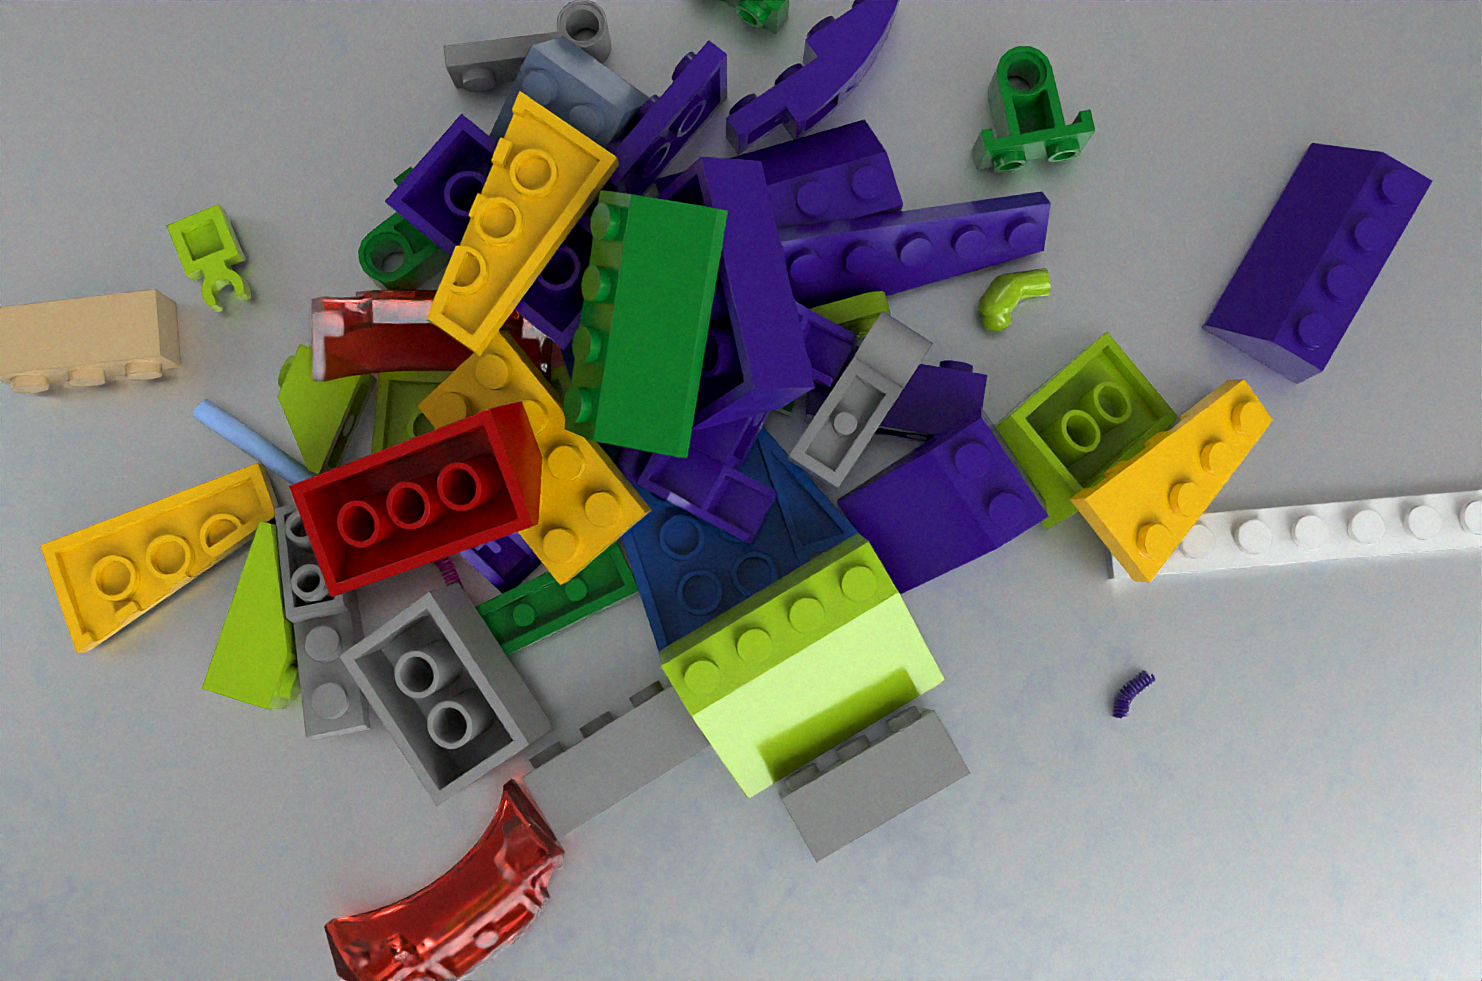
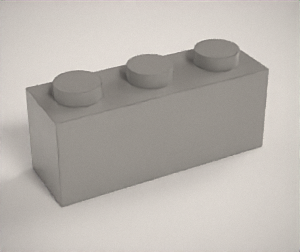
[521,680,710,840]
[779,706,970,862]

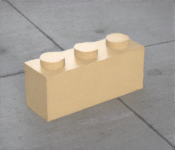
[0,289,181,393]

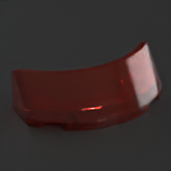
[311,289,552,383]
[324,779,565,981]

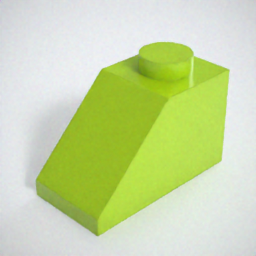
[277,344,377,475]

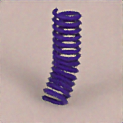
[1112,670,1155,719]

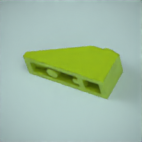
[201,521,301,710]

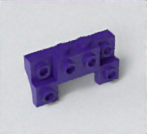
[636,302,860,545]

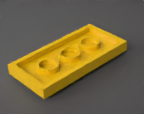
[417,330,652,585]

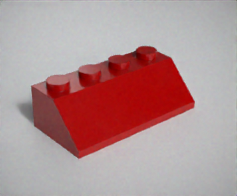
[289,401,543,597]

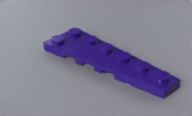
[777,191,1051,309]

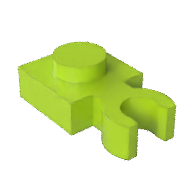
[166,204,251,312]

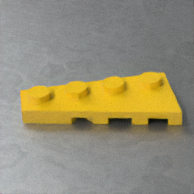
[426,91,619,357]
[1070,379,1273,583]
[40,463,279,653]

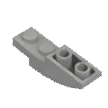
[274,504,371,741]

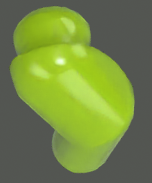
[978,268,1051,331]

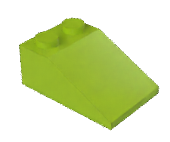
[994,332,1178,530]

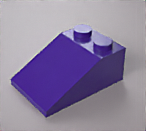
[837,406,1049,594]

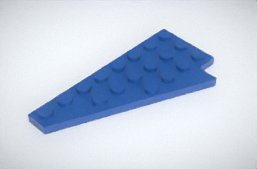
[560,347,857,651]

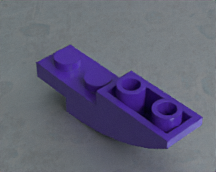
[726,0,900,155]

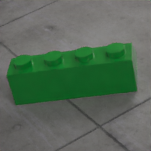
[563,190,728,458]

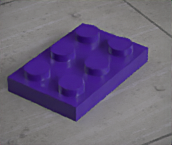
[602,40,727,196]

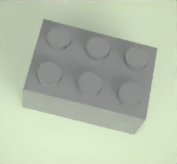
[339,582,554,806]

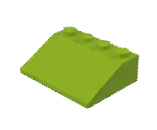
[659,532,945,799]

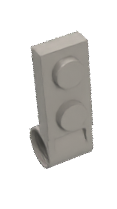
[443,0,611,92]
[788,311,933,491]

